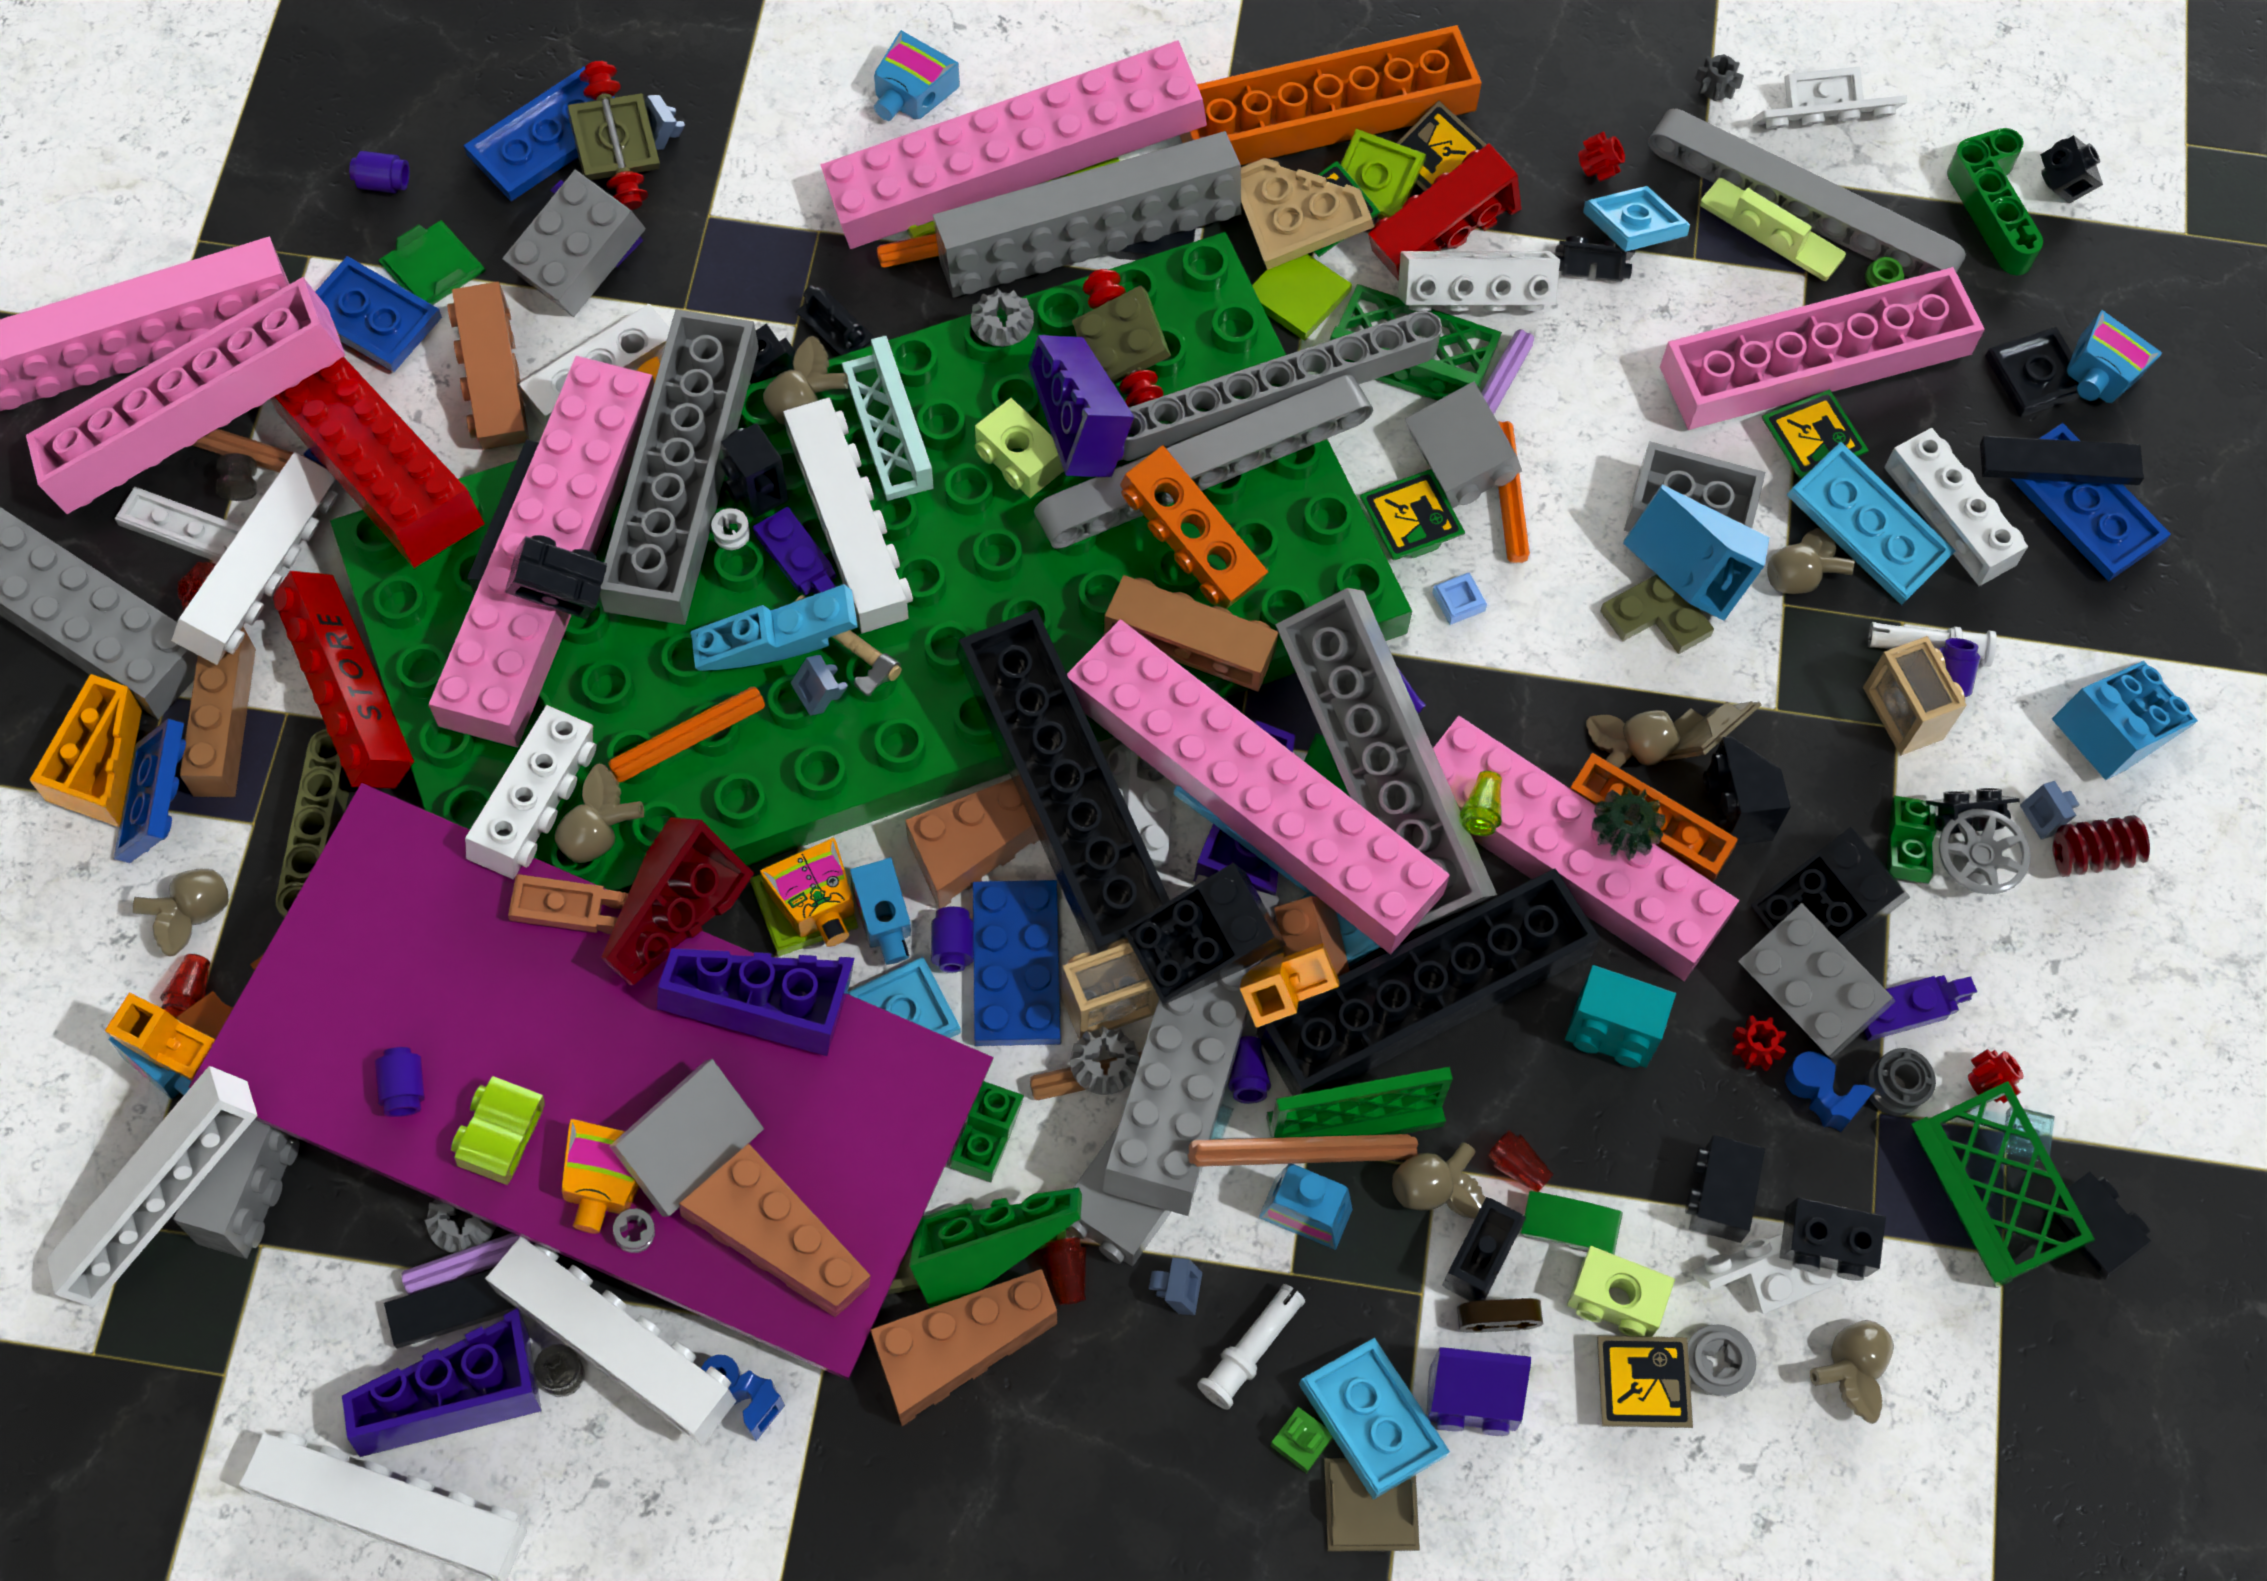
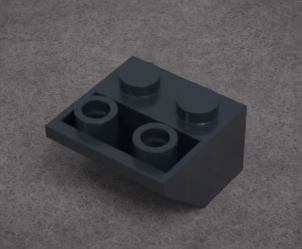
[1703,736,1791,845]

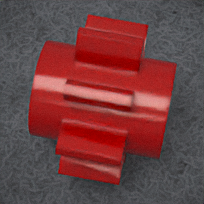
[1578,131,1625,182]
[1732,1015,1786,1071]
[1968,1049,2024,1104]

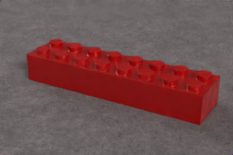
[270,357,485,568]

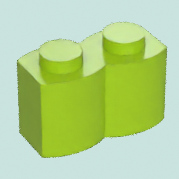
[451,1076,545,1185]

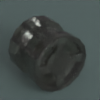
[215,453,257,501]
[534,1344,585,1397]

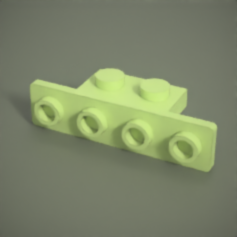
[1700,178,1846,281]

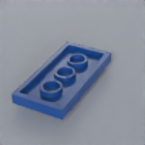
[463,66,615,201]
[2010,423,2171,582]
[973,880,1061,1046]

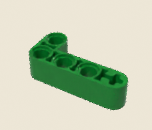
[1947,128,2043,276]

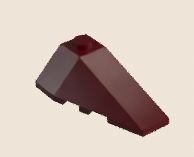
[601,817,754,985]

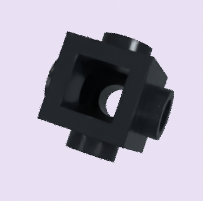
[2040,135,2103,203]
[750,323,796,384]

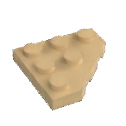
[1241,158,1374,270]

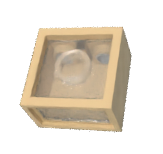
[1863,636,1967,756]
[1061,938,1159,1039]

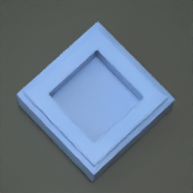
[1432,572,1487,625]

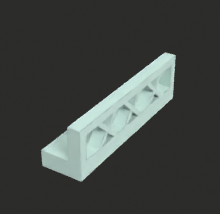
[842,336,933,501]

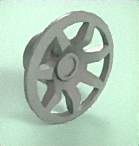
[1939,809,2031,894]

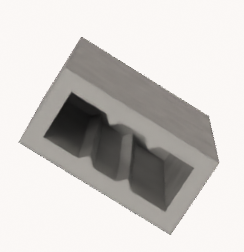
[1405,381,1522,508]
[1066,1124,1171,1267]

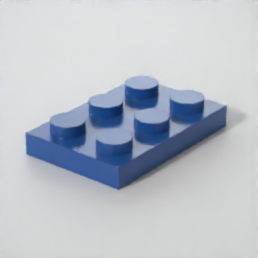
[315,256,442,372]
[114,718,186,863]

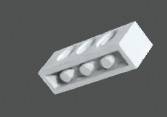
[519,304,670,429]

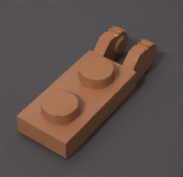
[508,874,629,934]

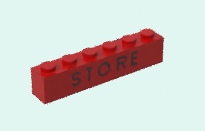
[272,571,414,788]

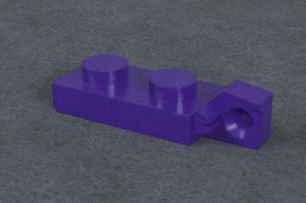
[753,506,836,596]
[1864,975,1977,1041]

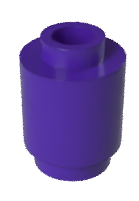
[349,151,410,193]
[1939,638,1981,697]
[931,906,974,973]
[375,1047,425,1117]

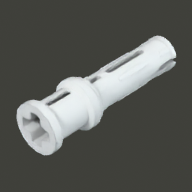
[1868,622,1997,667]
[1197,1284,1305,1410]

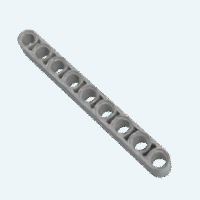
[1648,109,1966,278]
[1121,311,1442,461]
[1034,375,1373,549]

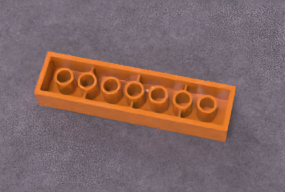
[1179,25,1482,165]

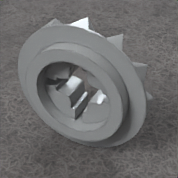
[971,288,1034,346]
[1070,1026,1139,1095]
[425,1199,497,1253]
[1688,1324,1756,1398]

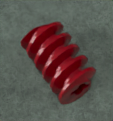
[2052,815,2150,877]

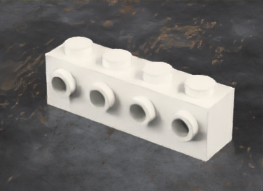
[1398,251,1560,311]
[1884,428,2028,586]
[465,705,597,880]

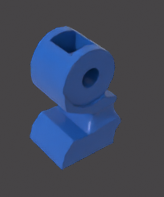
[1785,1051,1876,1132]
[701,1354,785,1441]

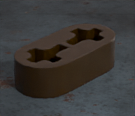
[1457,1298,1543,1333]

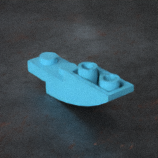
[691,584,857,671]

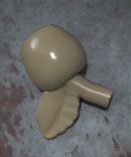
[763,336,848,425]
[1767,528,1855,594]
[1586,710,1680,769]
[554,763,644,864]
[133,869,229,956]
[1392,1143,1485,1219]
[1810,1320,1894,1424]

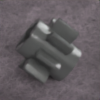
[1695,54,1744,101]

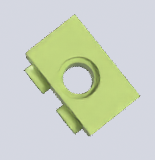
[975,398,1064,498]
[1567,1246,1675,1337]

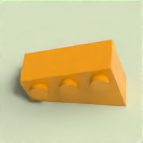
[30,674,142,827]

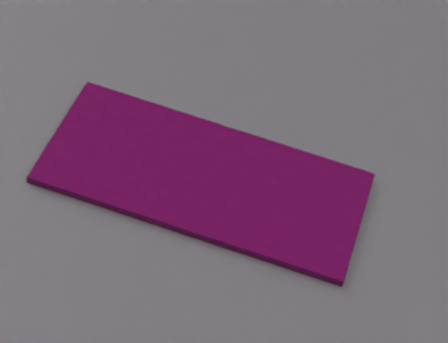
[189,783,994,1380]

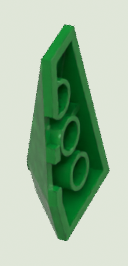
[909,1187,1082,1308]

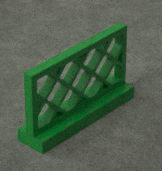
[1330,284,1502,401]
[1266,1066,1453,1138]
[1911,1081,2095,1288]

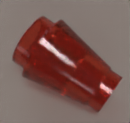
[160,954,210,1019]
[1487,1130,1553,1192]
[1042,1237,1086,1305]

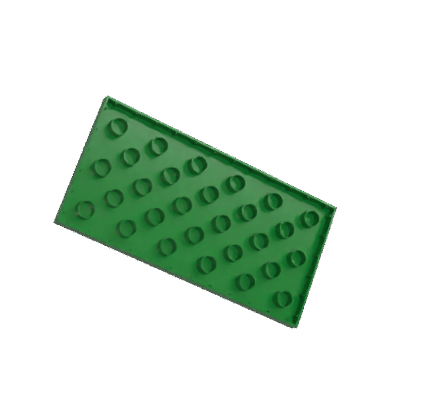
[330,232,1412,893]

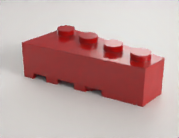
[1368,143,1522,281]

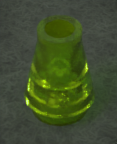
[1460,771,1502,836]

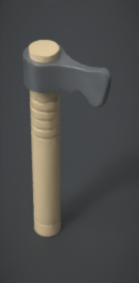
[795,595,902,696]

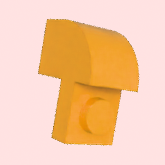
[1240,943,1339,1028]
[105,992,215,1081]

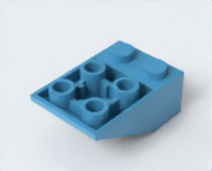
[1623,484,1770,621]
[2052,661,2198,780]

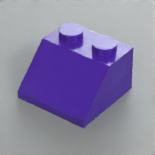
[1426,1347,1531,1436]

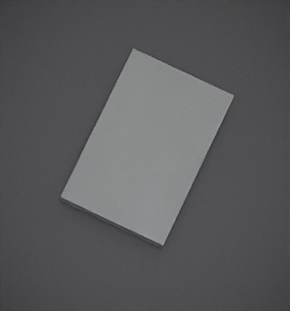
[609,1059,764,1217]

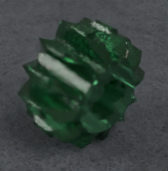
[1591,785,1666,860]

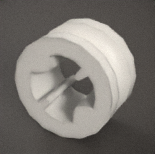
[711,508,750,550]

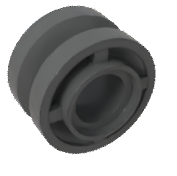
[1865,1048,1936,1116]

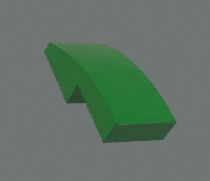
[1887,795,1937,884]
[950,1081,1024,1182]
[1521,1191,1623,1255]

